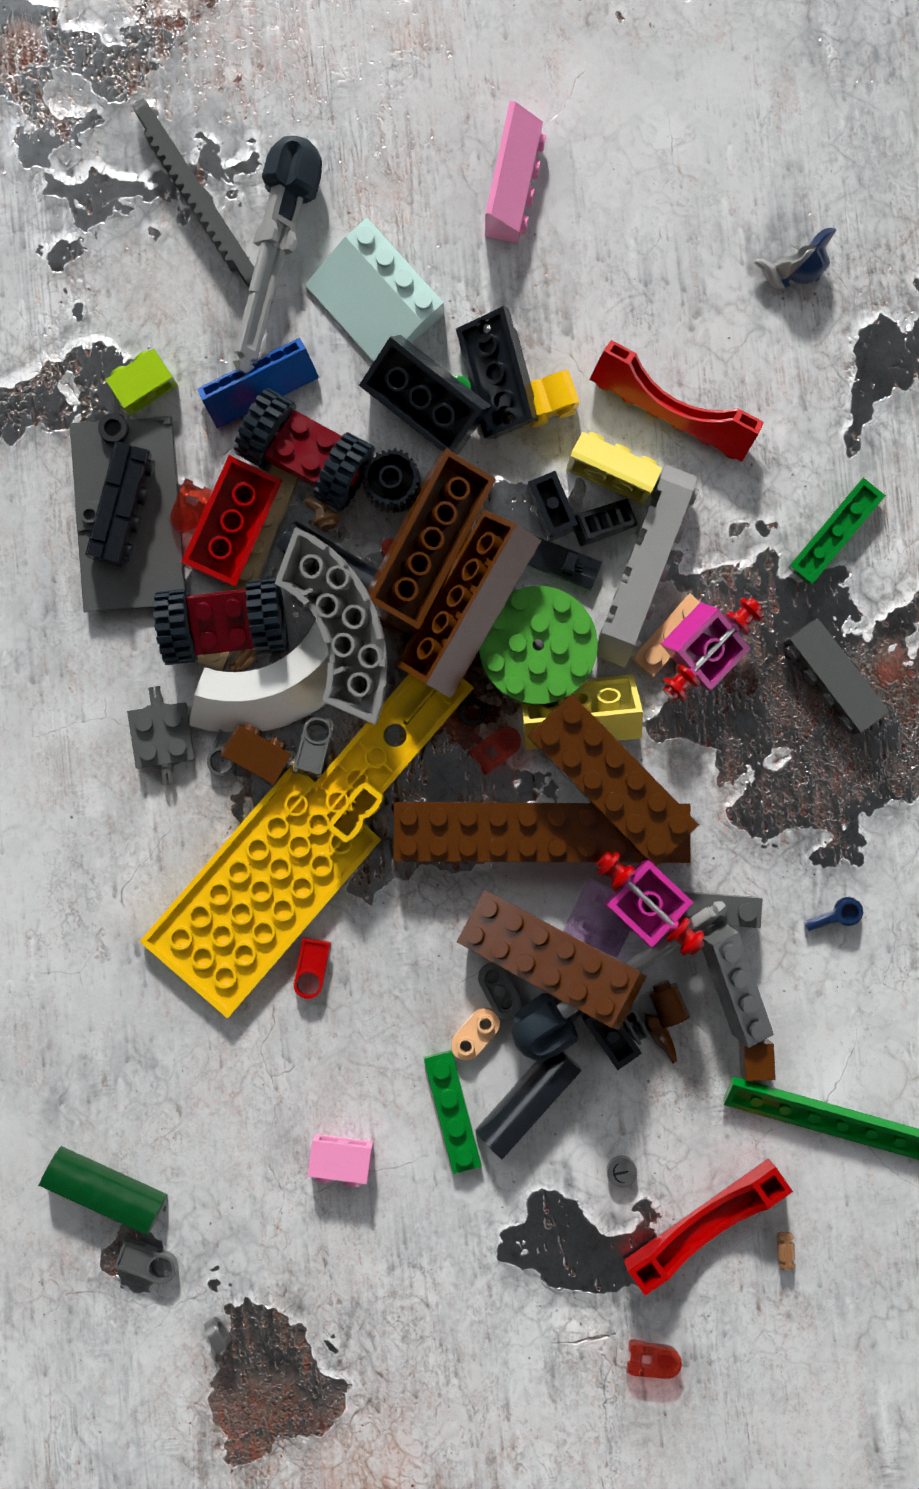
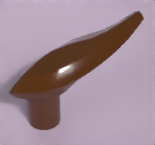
[645,1014,677,1064]

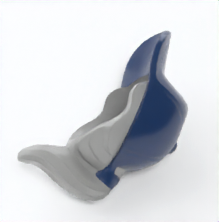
[754,228,836,290]

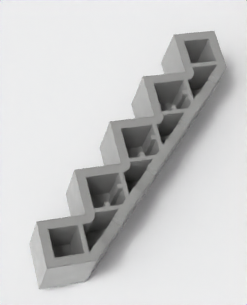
[597,464,699,667]

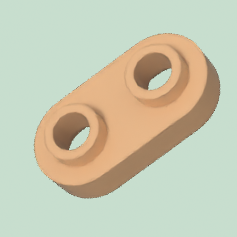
[451,1007,500,1061]

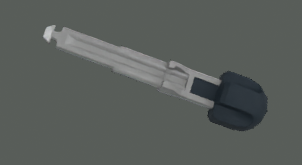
[233,135,322,374]
[511,901,727,1060]

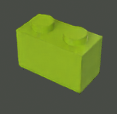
[105,348,178,416]

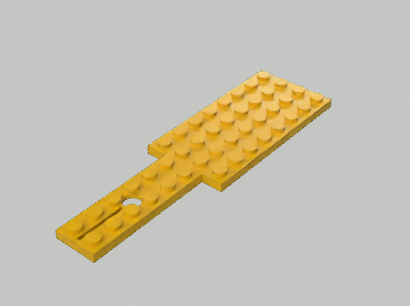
[139,674,474,1019]

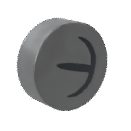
[607,1155,637,1188]

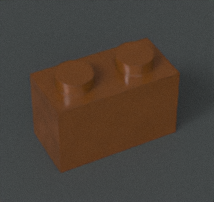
[219,723,291,785]

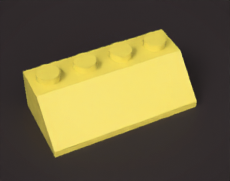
[520,674,643,750]

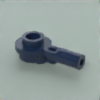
[804,897,863,932]

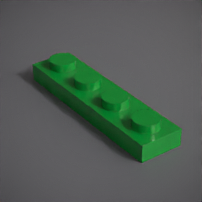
[788,477,886,586]
[423,1050,482,1174]

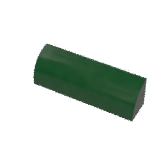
[38,1146,168,1235]

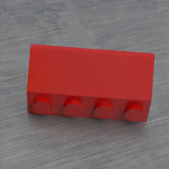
[180,455,283,587]

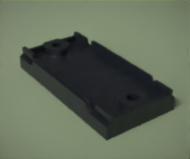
[456,306,539,439]

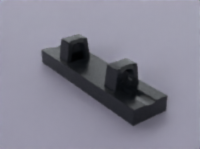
[527,536,602,590]

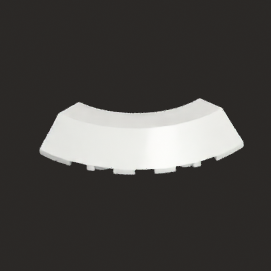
[189,619,330,732]

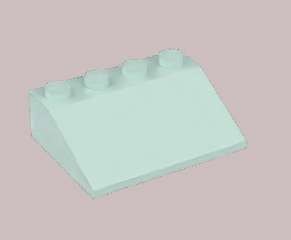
[305,218,445,362]

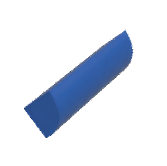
[197,338,320,429]

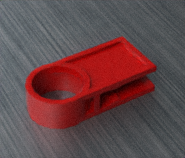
[294,937,331,999]

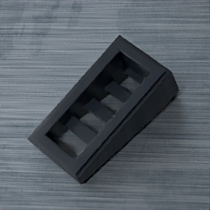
[574,498,638,547]

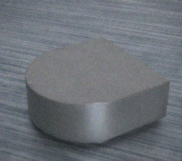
[204,1317,232,1354]

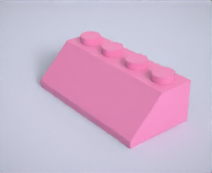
[485,101,547,244]

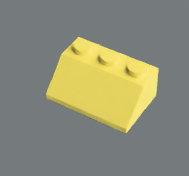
[566,432,662,505]

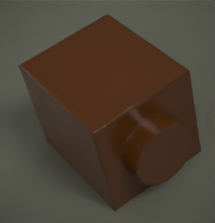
[739,1039,776,1081]

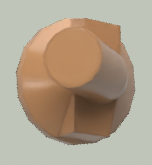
[305,495,341,530]

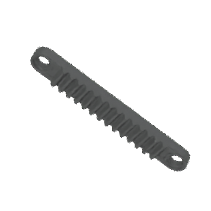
[131,98,254,288]

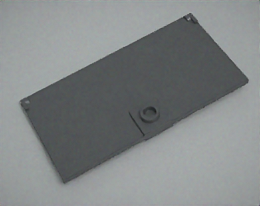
[69,416,185,613]

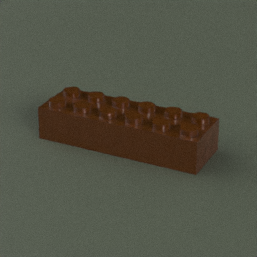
[367,448,496,635]
[396,510,541,697]
[527,694,699,867]
[457,890,647,1031]

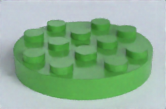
[479,586,598,705]

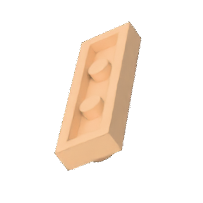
[631,593,700,678]

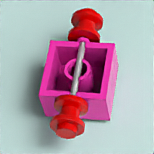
[661,598,764,701]
[596,851,705,956]

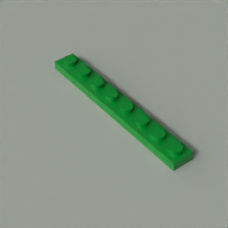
[723,1076,919,1160]

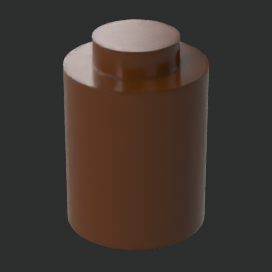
[649,980,690,1028]

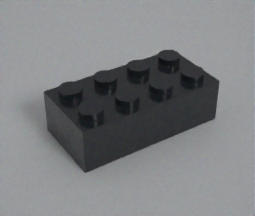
[359,335,492,454]

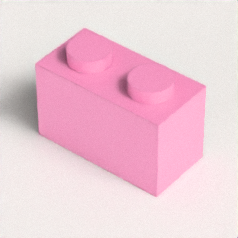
[307,1134,373,1187]

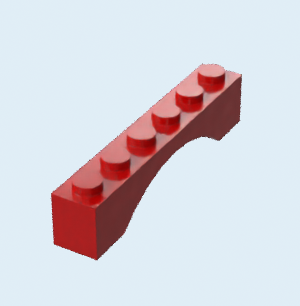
[589,340,764,462]
[624,1158,793,1296]

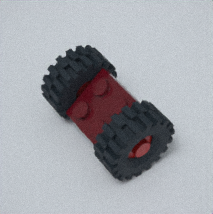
[234,388,375,512]
[153,578,288,665]

